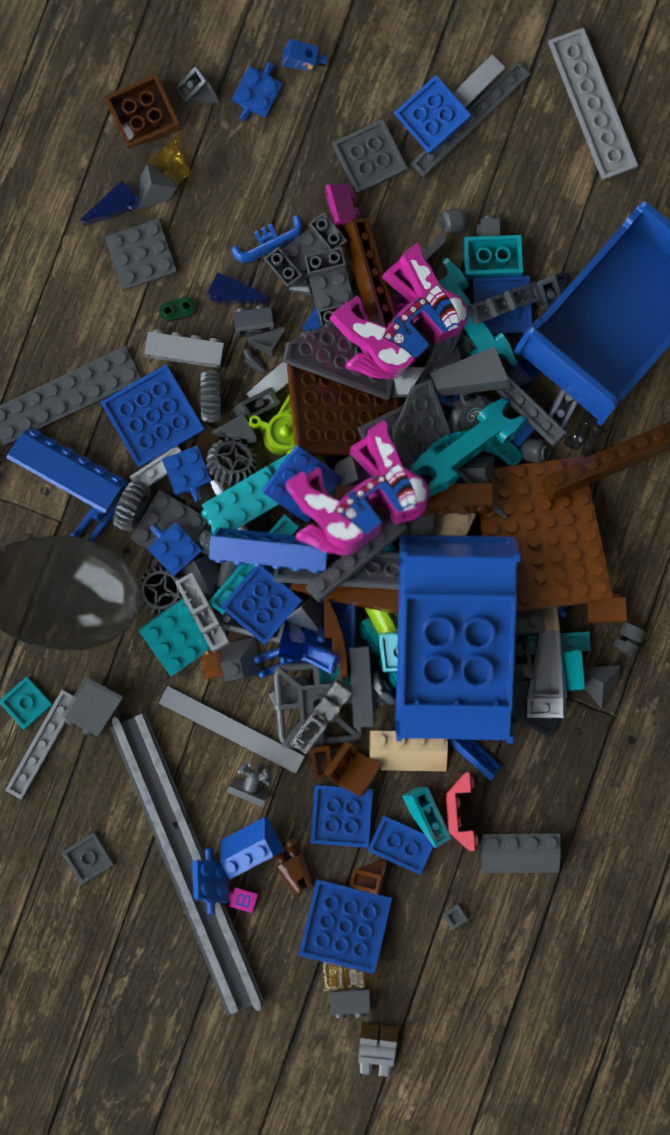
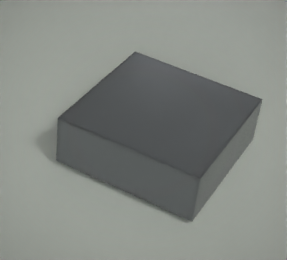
[442,904,469,930]

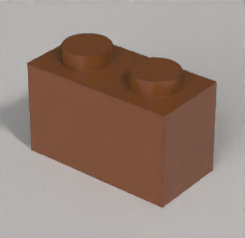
[586,594,627,624]

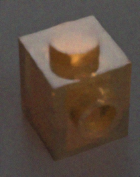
[200,650,224,680]

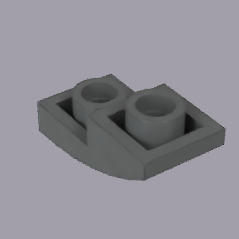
[268,674,310,704]

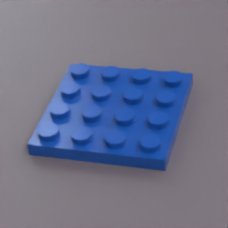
[100,365,205,468]
[298,880,392,974]

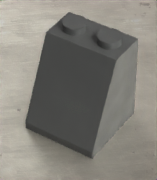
[62,677,123,737]

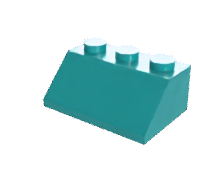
[464,235,523,280]

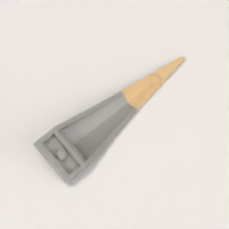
[527,607,567,718]

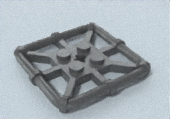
[274,659,362,748]

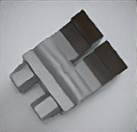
[358,1022,399,1077]

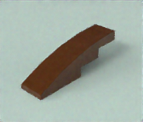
[324,599,350,679]

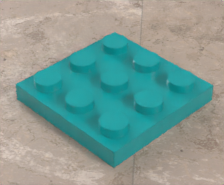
[138,598,210,677]

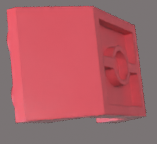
[446,772,478,851]

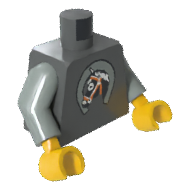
[448,392,493,433]

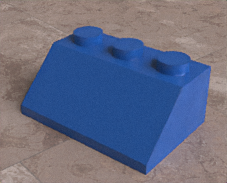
[220,816,284,879]

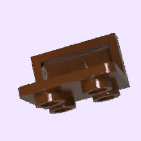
[324,741,382,797]

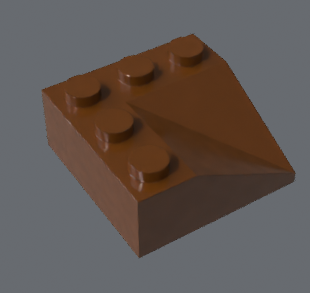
[104,74,181,148]

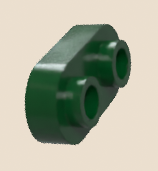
[159,297,196,322]

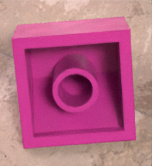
[326,184,360,229]

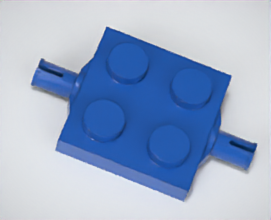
[232,62,282,122]
[192,849,229,915]

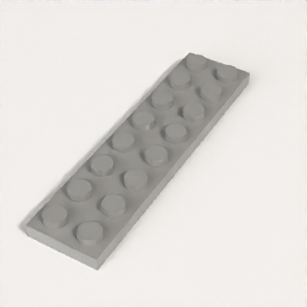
[548,28,638,181]

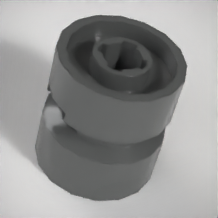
[612,622,646,657]

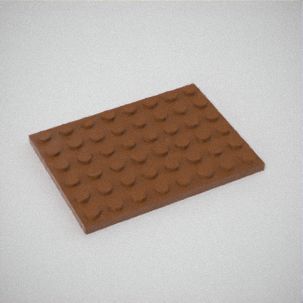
[478,456,613,613]

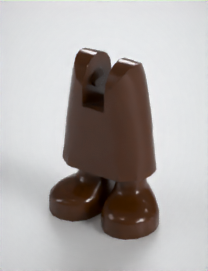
[272,836,315,896]

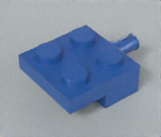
[162,445,212,502]
[147,523,202,577]

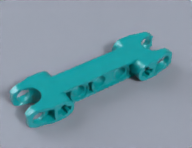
[438,258,518,368]
[409,398,528,496]

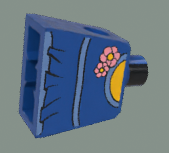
[281,39,327,71]

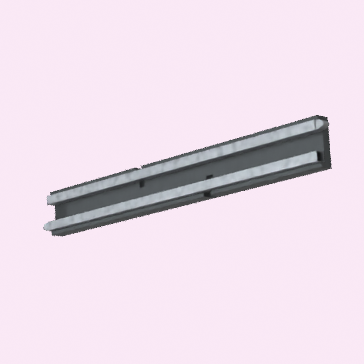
[110,713,264,1015]

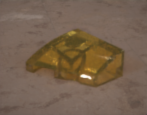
[147,137,191,186]

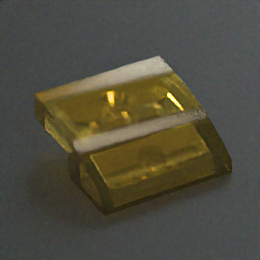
[323,962,366,991]

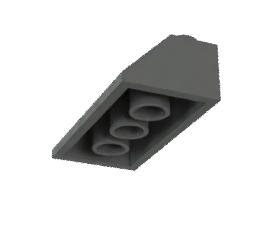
[481,834,561,873]

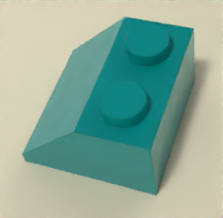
[562,650,585,692]

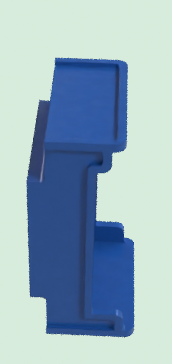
[514,201,670,426]
[395,535,520,743]

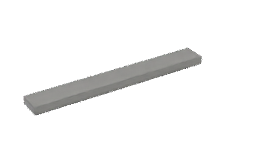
[159,686,305,773]

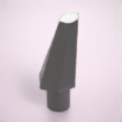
[288,282,312,296]
[243,348,268,374]

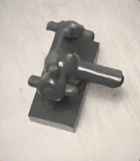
[227,762,271,807]

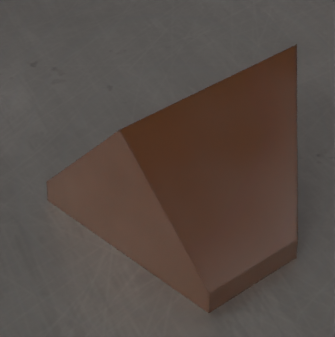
[310,743,344,779]
[350,858,387,895]

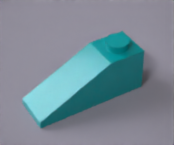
[402,787,452,848]

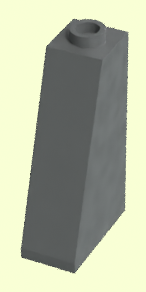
[430,347,511,397]

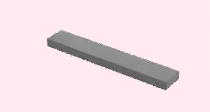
[5,689,74,800]

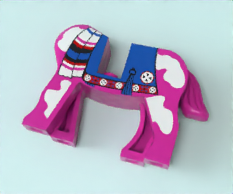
[330,243,468,379]
[286,420,429,555]

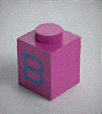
[229,888,258,913]

